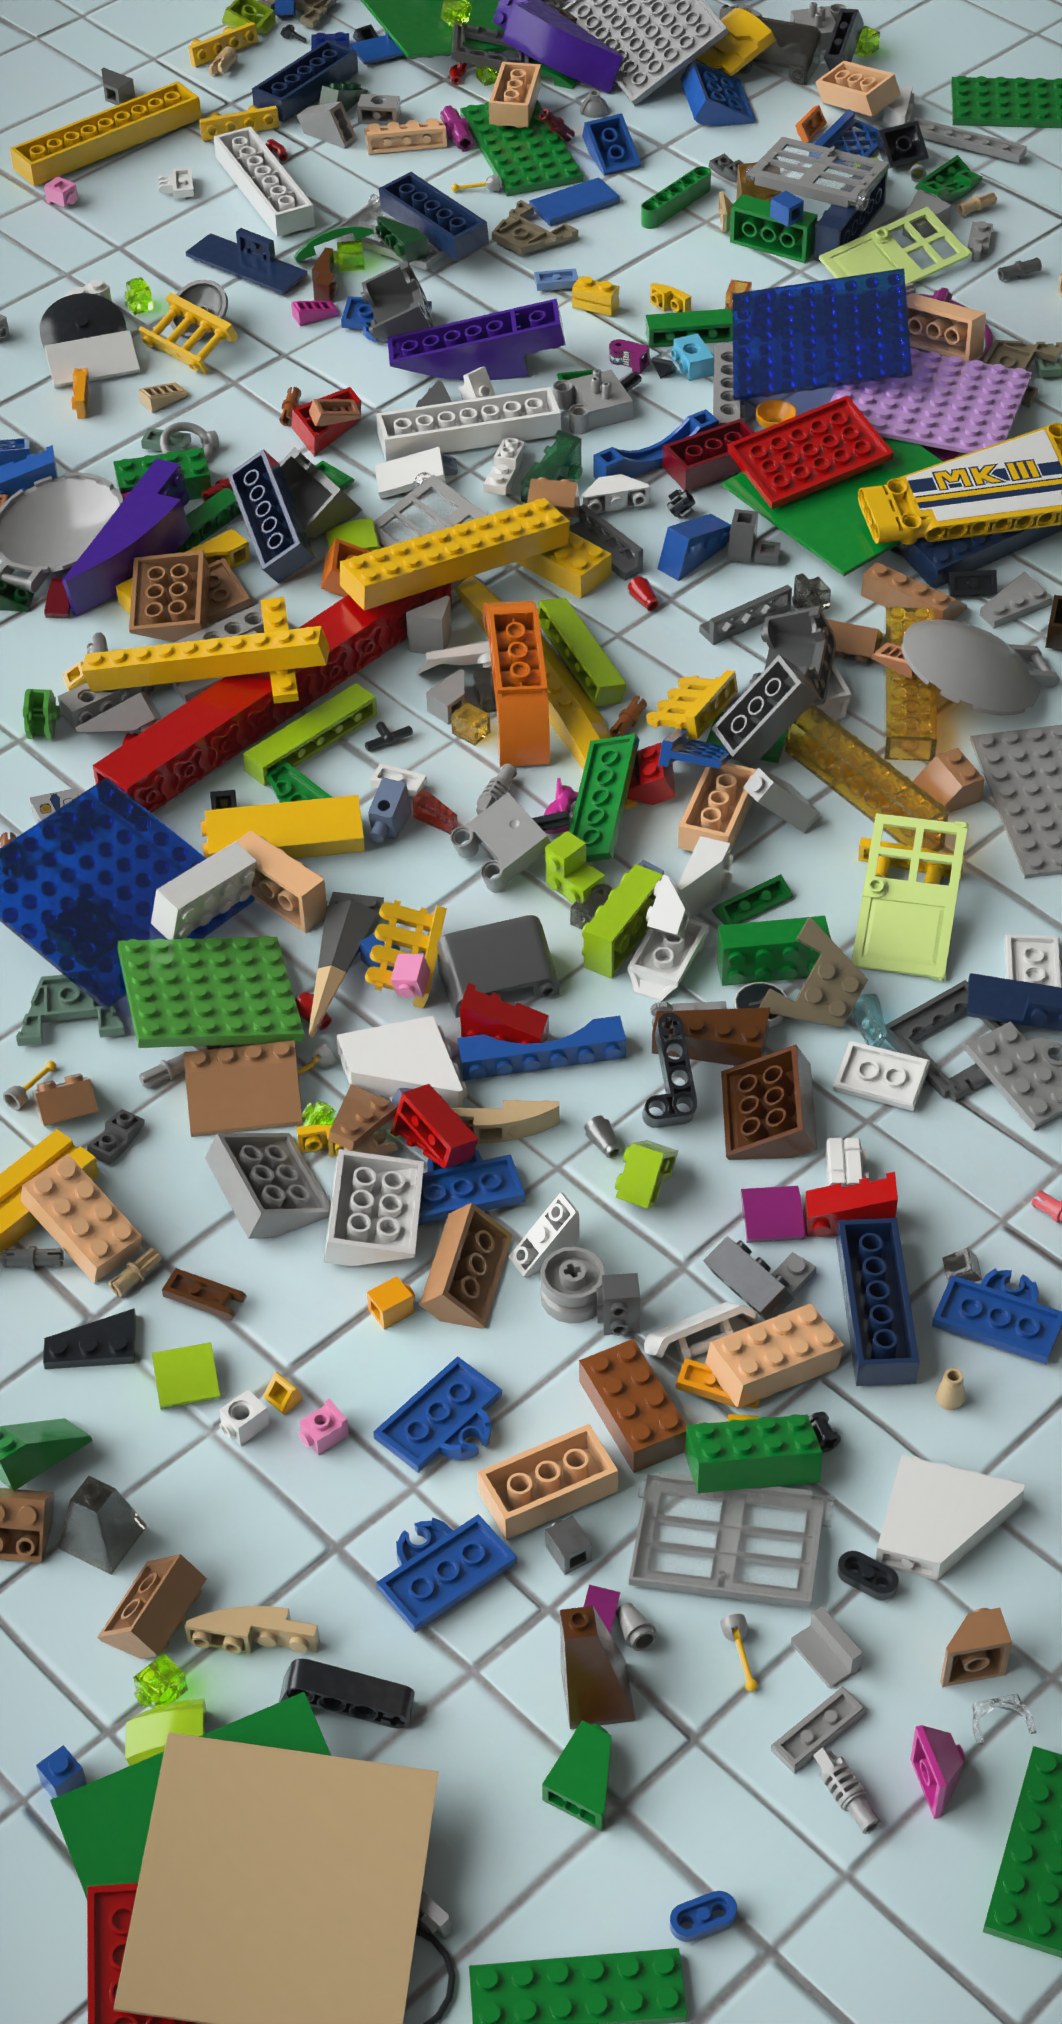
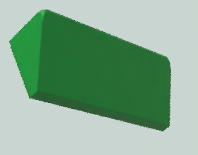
[915,155,970,190]
[712,874,794,925]

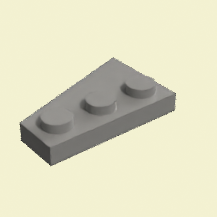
[980,572,1053,629]

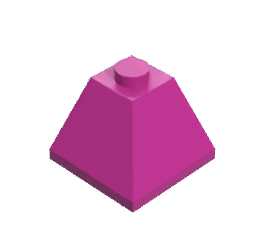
[910,1725,966,1819]

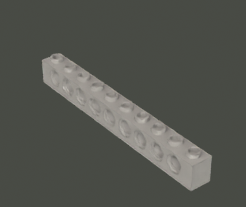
[58,603,264,730]

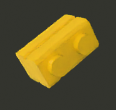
[572,276,620,317]

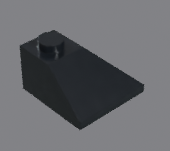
[876,120,929,168]

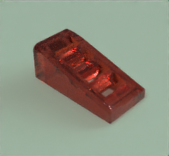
[412,789,458,835]

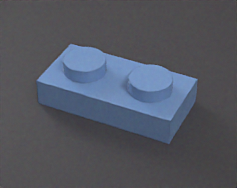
[534,268,578,291]

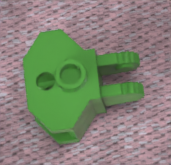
[23,689,60,740]

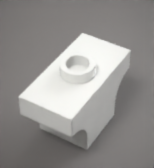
[458,367,495,400]

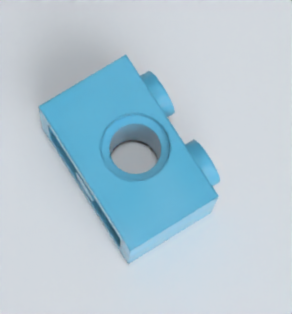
[671,333,714,381]

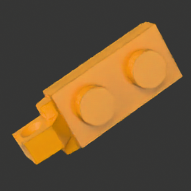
[71,368,89,419]
[675,1358,760,1409]

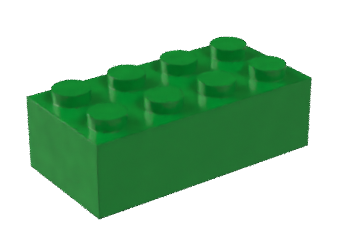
[730,194,818,263]
[113,448,212,500]
[717,916,831,986]
[685,1414,823,1494]

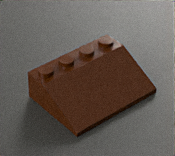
[721,1045,818,1160]

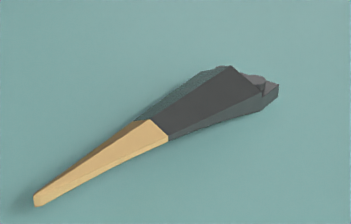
[308,892,384,1039]

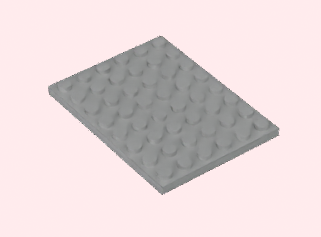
[562,0,729,106]

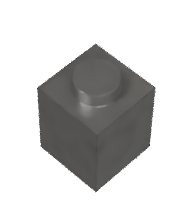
[545,1516,592,1575]

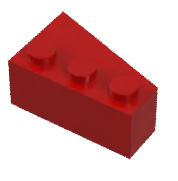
[292,387,361,456]
[460,982,549,1044]
[390,1084,478,1169]

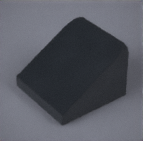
[353,24,378,42]

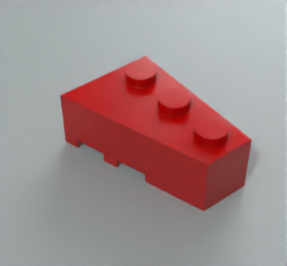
[804,1172,898,1237]

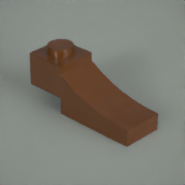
[312,247,339,301]

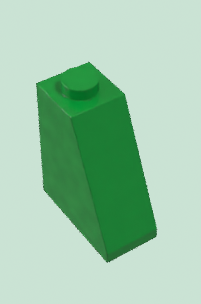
[542,1720,611,1831]

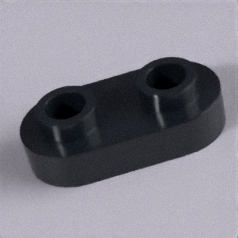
[837,1551,899,1600]

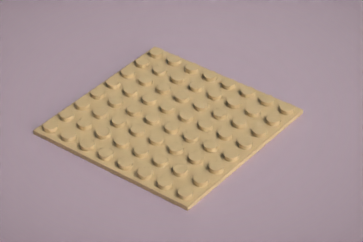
[113,1732,439,2024]

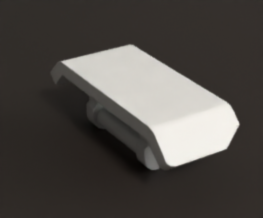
[644,1302,758,1362]

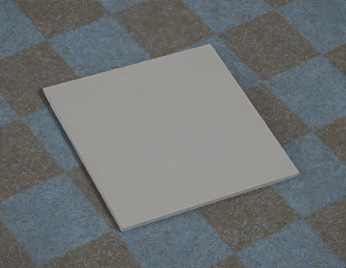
[970,725,1062,879]

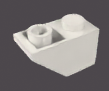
[646,875,691,939]

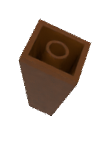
[560,1606,635,1729]

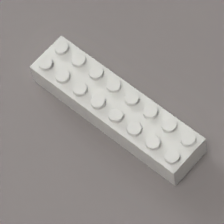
[214,127,315,237]
[376,387,561,462]

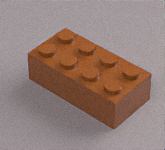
[579,1339,686,1473]

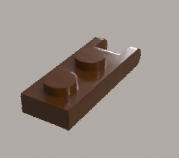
[162,1268,247,1320]

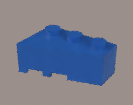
[0,445,58,499]
[657,514,731,581]

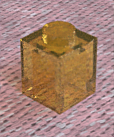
[451,702,491,746]

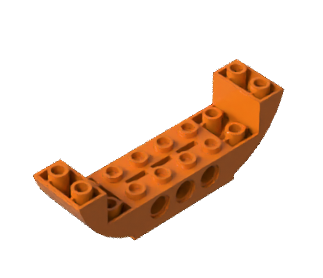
[482,600,550,767]

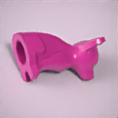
[543,778,578,834]

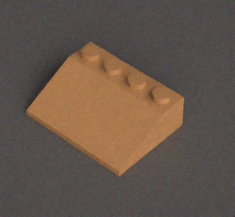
[129,550,210,642]
[184,1040,303,1137]

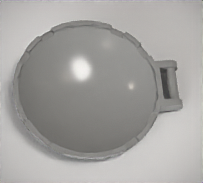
[0,472,124,592]
[901,619,1060,715]

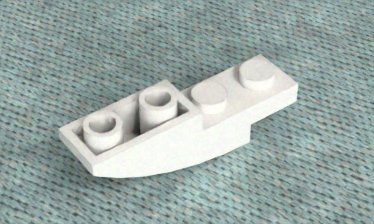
[483,438,525,495]

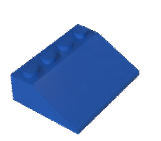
[680,60,756,126]

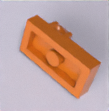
[795,105,827,142]

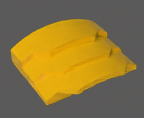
[695,8,776,76]

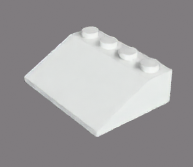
[324,1149,424,1266]

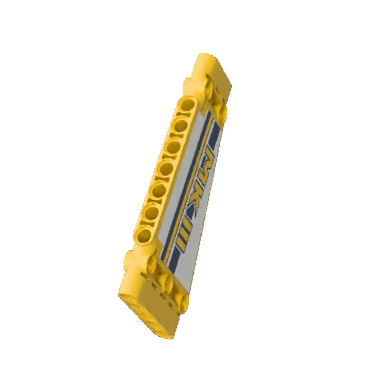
[858,423,1062,545]

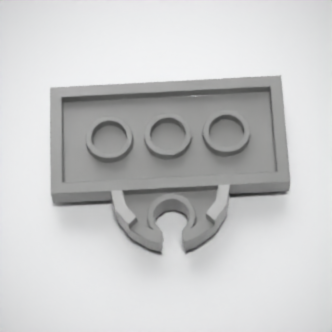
[965,1021,1062,1131]

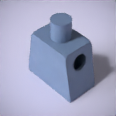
[368,777,412,843]

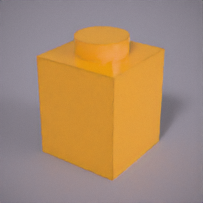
[367,1276,415,1329]

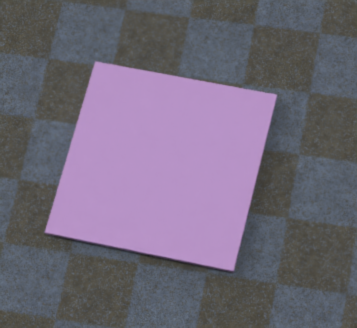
[830,340,1032,454]

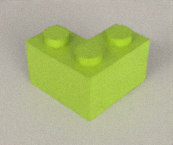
[545,831,605,909]
[615,1140,678,1209]

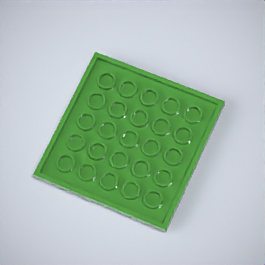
[118,936,305,1048]

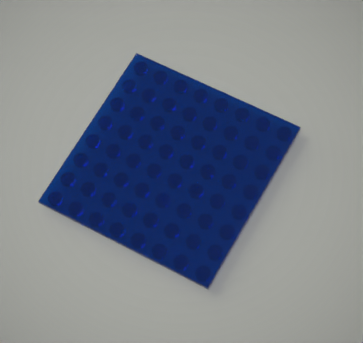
[732,268,912,401]
[0,777,255,1010]

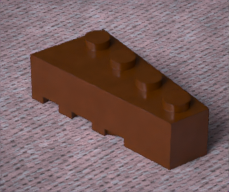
[652,1007,770,1066]

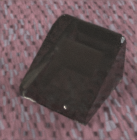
[942,1247,982,1282]

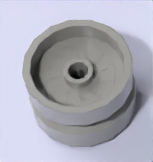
[540,1246,605,1324]

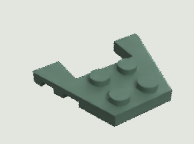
[16,971,125,1046]

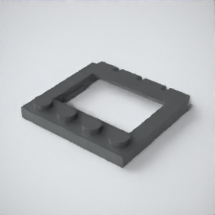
[451,22,529,72]
[880,980,1007,1102]

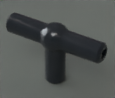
[365,722,413,752]

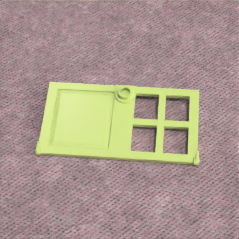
[819,206,972,303]
[851,813,969,981]

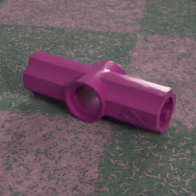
[440,105,474,152]

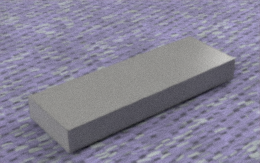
[771,1686,866,1773]

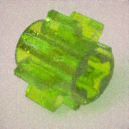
[302,1100,336,1126]

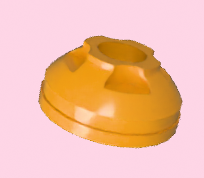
[756,399,796,429]

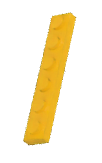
[260,597,299,704]

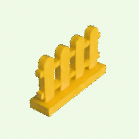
[646,670,738,740]
[365,900,447,1008]

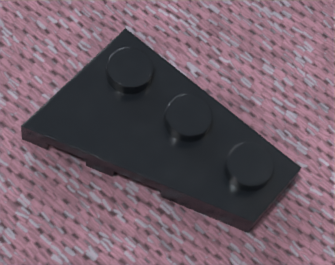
[43,1308,136,1369]

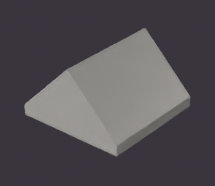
[406,595,452,654]

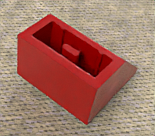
[627,742,676,805]

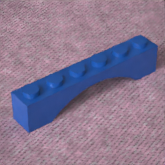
[593,409,719,480]
[457,1015,626,1081]

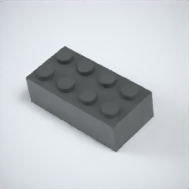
[712,654,819,768]

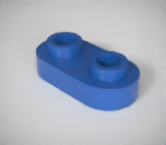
[670,1891,737,1942]

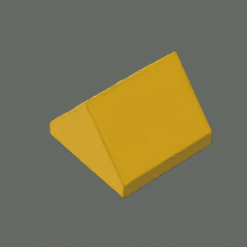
[263,1371,303,1414]

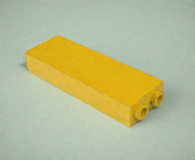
[201,795,365,859]
[0,1129,99,1255]

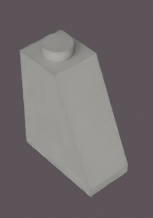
[297,101,357,148]
[902,190,952,242]
[743,768,821,833]

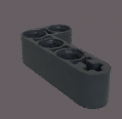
[642,1013,697,1128]
[279,1658,415,1729]

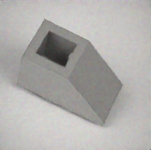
[426,669,465,724]

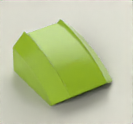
[222,0,275,35]
[125,1698,207,1766]

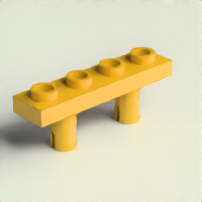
[188,22,259,67]
[199,105,279,141]
[858,837,964,885]

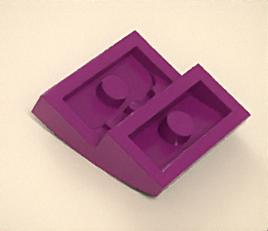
[741,1186,805,1243]

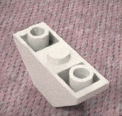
[883,85,916,127]
[582,474,650,514]
[509,1193,580,1277]

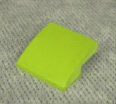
[326,518,381,551]
[152,1342,221,1409]

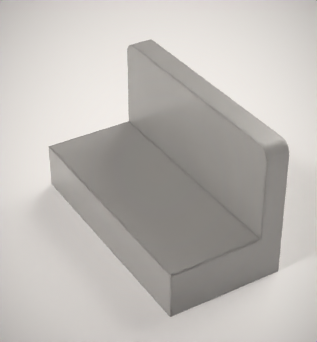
[791,1606,863,1688]

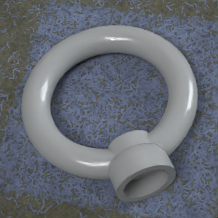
[160,422,219,461]

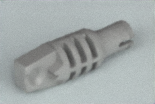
[476,764,517,815]
[813,1747,881,1835]

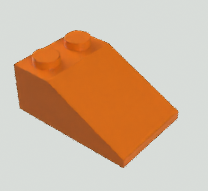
[321,538,371,597]

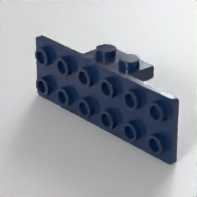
[185,228,308,294]
[967,973,1062,1031]

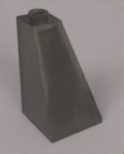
[58,1475,147,1575]

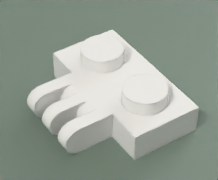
[158,168,194,199]
[370,763,427,799]

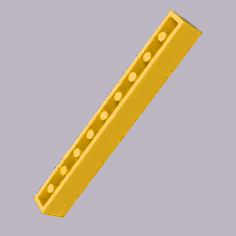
[82,626,330,692]

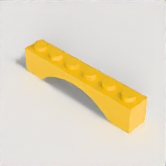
[116,528,250,614]

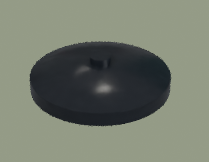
[40,293,127,349]

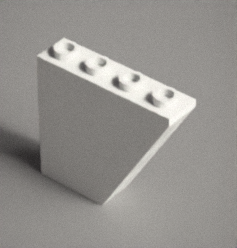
[337,1016,467,1108]
[876,1455,1025,1581]

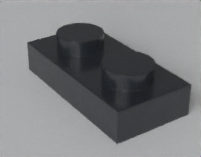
[948,570,997,597]

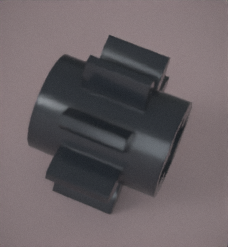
[667,489,696,518]

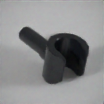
[280,24,306,43]

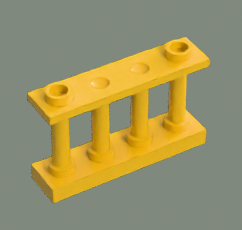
[138,292,239,375]

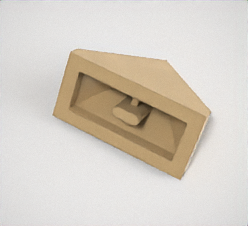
[718,192,733,233]

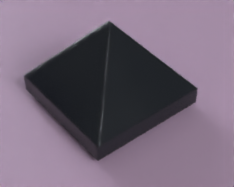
[651,357,677,379]
[210,790,237,810]

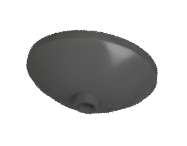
[170,280,228,338]

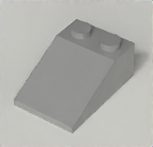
[75,692,161,733]

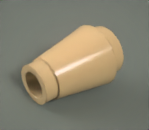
[935,1368,966,1410]

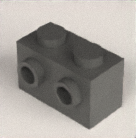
[596,1273,640,1336]

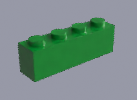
[646,308,735,348]

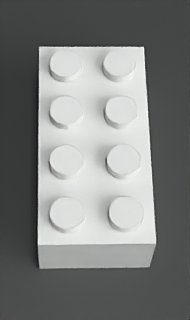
[151,841,257,940]

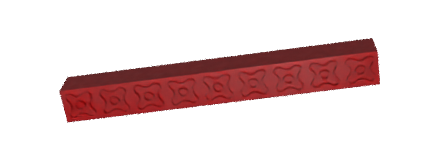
[93,583,452,826]

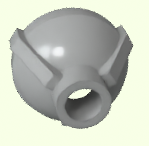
[580,90,608,118]

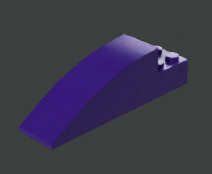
[492,0,624,93]
[387,298,566,380]
[62,459,191,616]

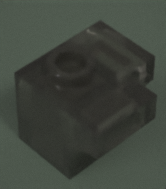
[792,573,831,611]

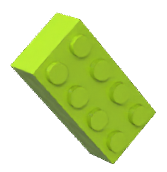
[581,864,663,979]

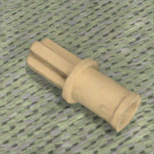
[957,192,997,216]
[108,1248,162,1297]

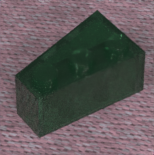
[520,430,583,503]

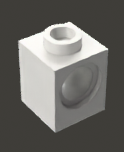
[219,1389,270,1446]

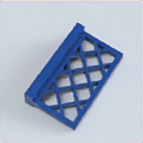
[809,109,879,177]
[658,728,732,769]

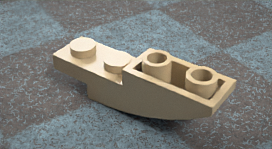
[451,1100,560,1143]
[185,1606,320,1654]

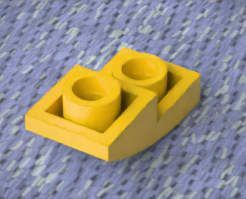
[650,283,691,312]
[296,1125,344,1157]

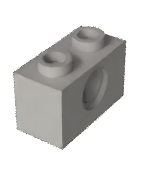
[357,94,401,125]

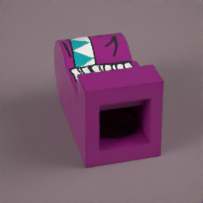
[609,339,650,374]

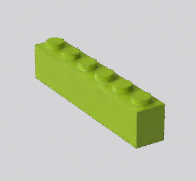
[538,597,626,707]
[243,683,377,786]

